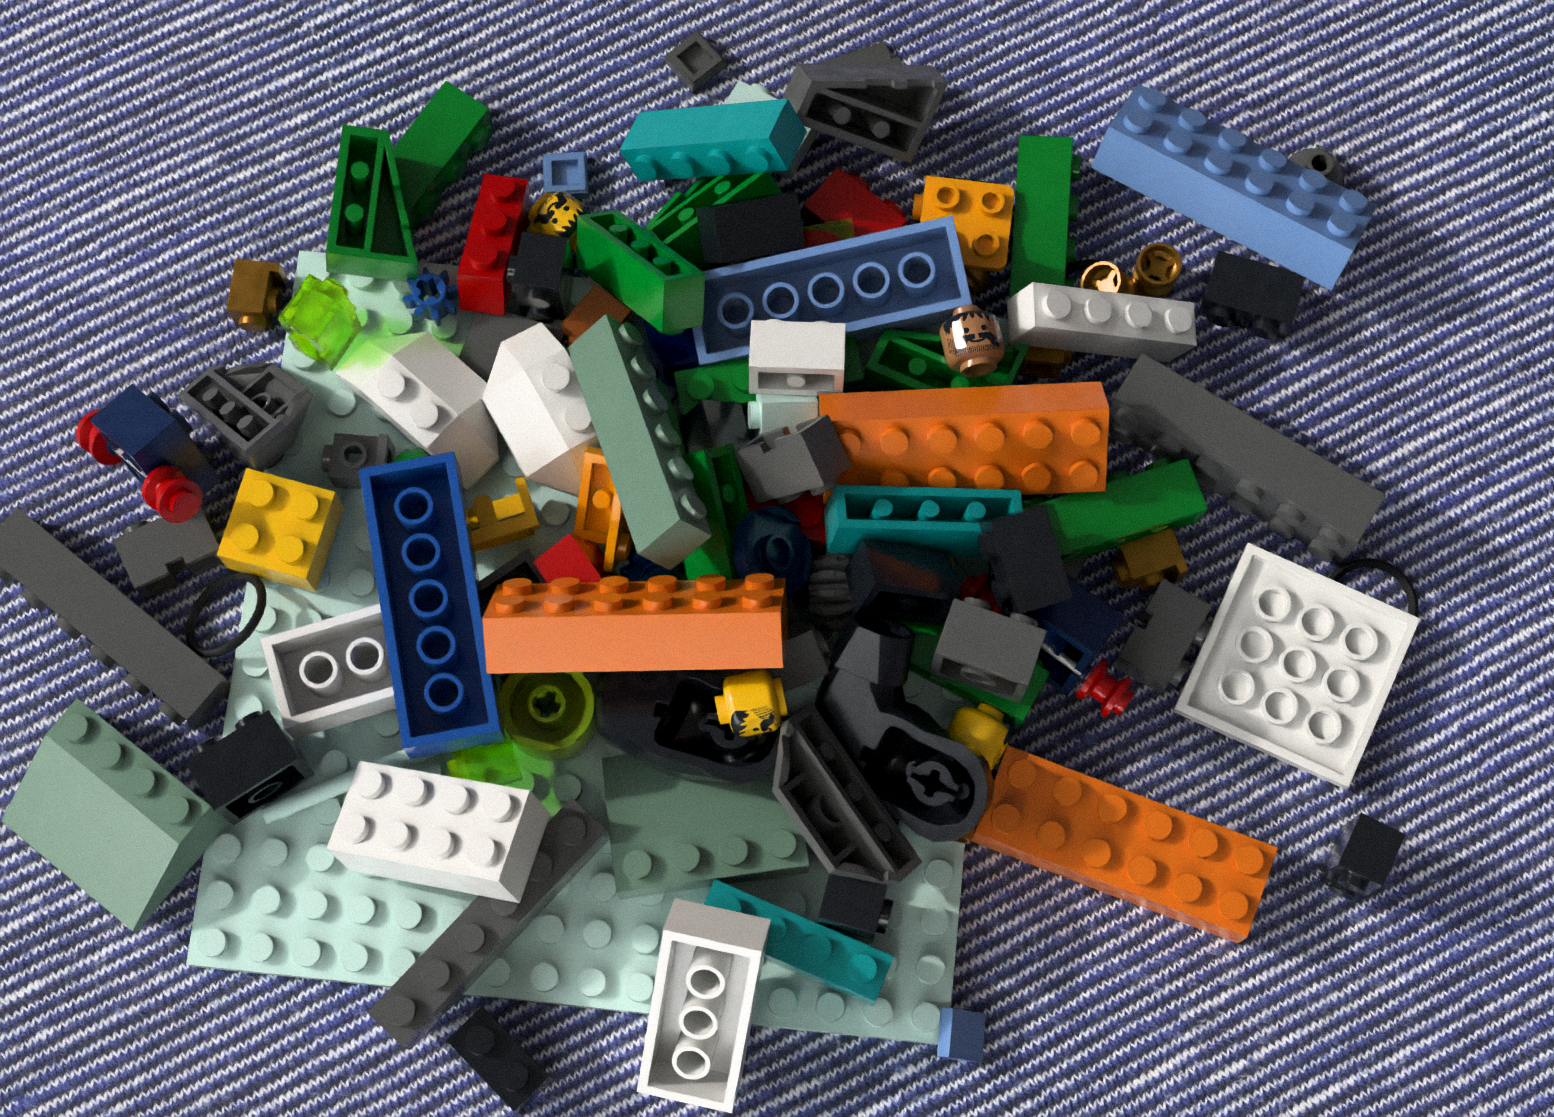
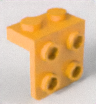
[911,175,1014,272]
[573,446,634,574]

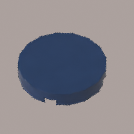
[733,505,812,599]

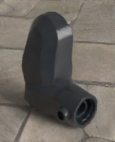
[814,612,995,842]
[595,670,789,784]

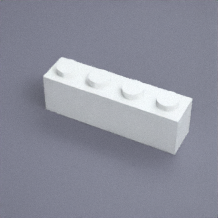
[1007,282,1197,362]

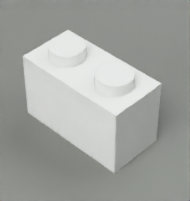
[749,319,846,396]

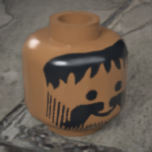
[940,305,1005,378]

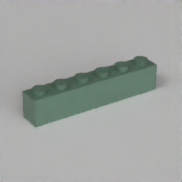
[567,314,712,570]

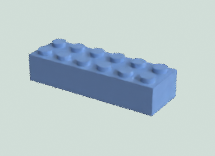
[1091,83,1378,291]
[692,215,972,367]

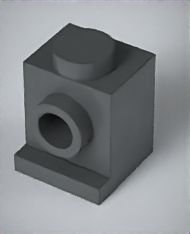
[322,433,395,490]

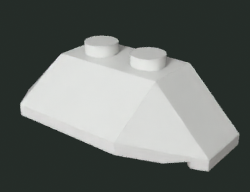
[482,322,601,498]
[336,331,499,492]

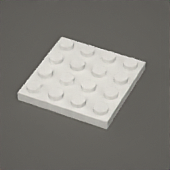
[1172,543,1420,789]

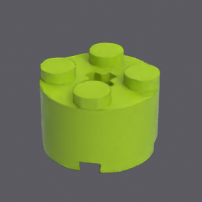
[499,672,596,761]

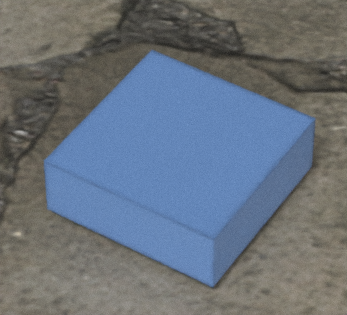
[542,152,590,199]
[937,1008,986,1063]

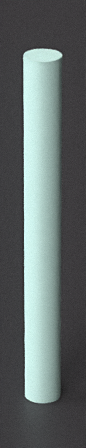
[260,749,439,824]

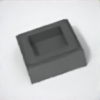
[664,30,726,93]

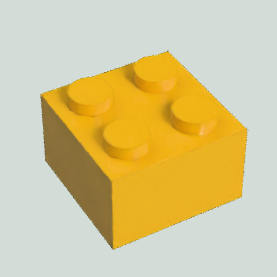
[217,468,344,593]

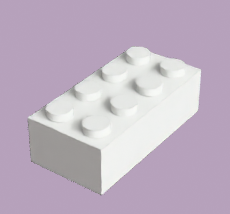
[260,603,396,739]
[326,761,550,903]
[637,898,771,1113]

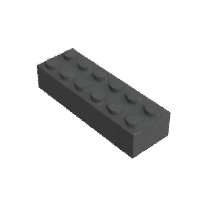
[1109,353,1386,564]

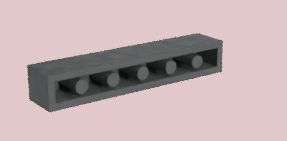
[0,507,231,729]
[367,798,610,1050]

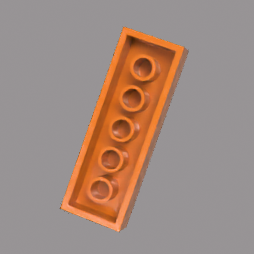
[819,381,1109,504]
[482,573,788,674]
[971,745,1278,944]

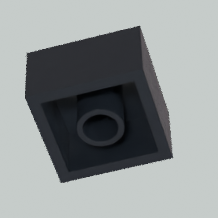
[185,710,315,825]

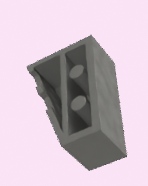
[782,63,948,163]

